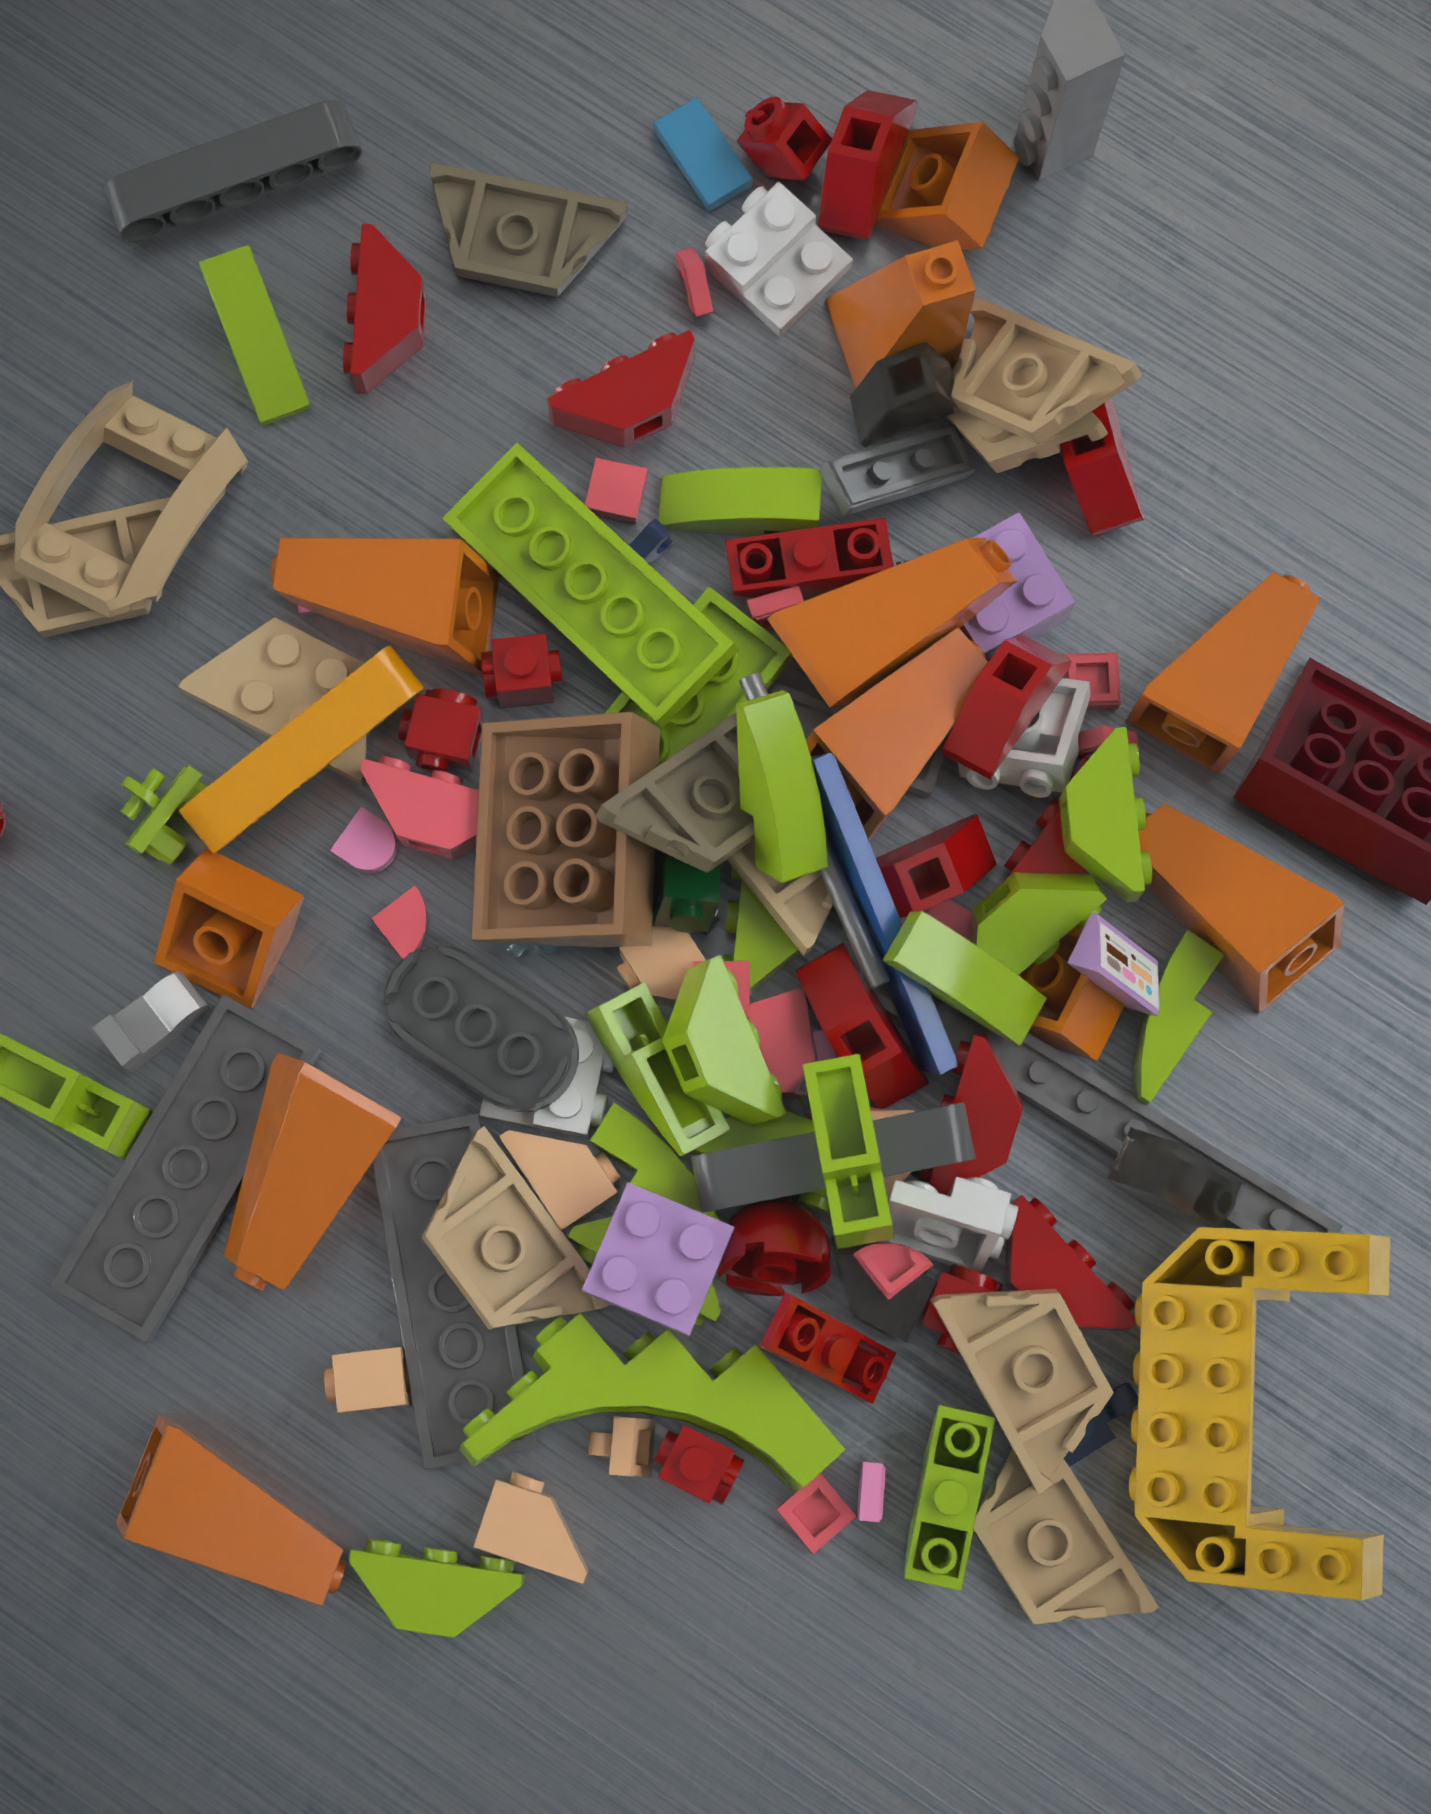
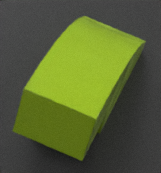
[199,244,312,426]
[658,467,822,536]
[736,690,828,883]
[882,911,1047,1047]
[1132,930,1224,1105]
[584,982,730,1156]
[0,1033,153,1160]
[803,1054,894,1249]
[590,1103,720,1221]

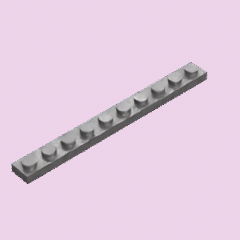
[851,951,1343,1233]

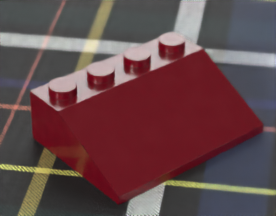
[1233,658,1431,905]

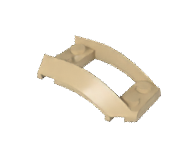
[15,381,248,618]

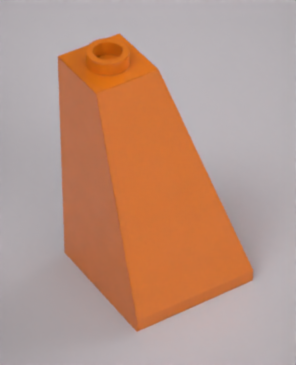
[825,240,976,396]
[270,537,499,676]
[767,537,1017,708]
[1125,572,1321,774]
[806,627,988,842]
[1138,803,1344,1014]
[223,1053,402,1292]
[116,1414,346,1606]

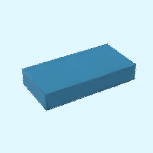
[653,97,753,212]

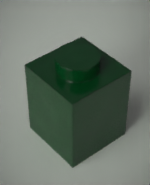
[654,852,720,933]

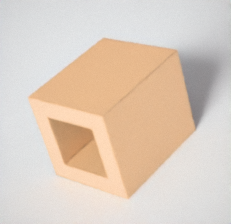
[324,1347,412,1413]

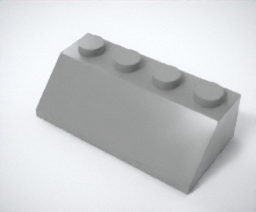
[1014,0,1126,180]

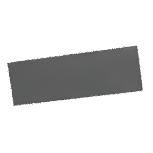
[819,424,976,517]

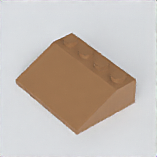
[471,712,660,947]

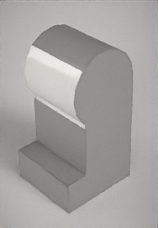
[92,971,209,1073]

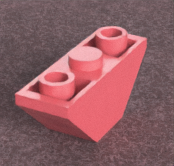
[360,756,479,861]

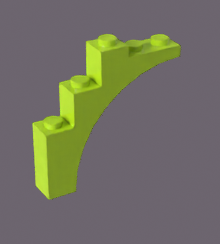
[459,1313,846,1493]

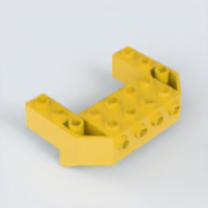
[1129,1227,1390,1601]

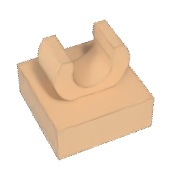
[588,1416,655,1477]

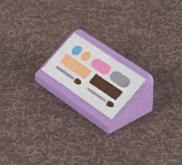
[1068,913,1160,1016]

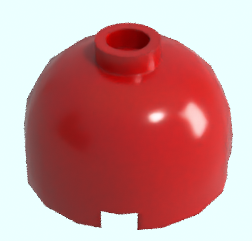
[717,1196,831,1296]

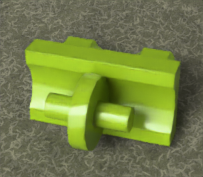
[120,765,206,864]

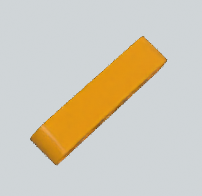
[178,645,425,854]

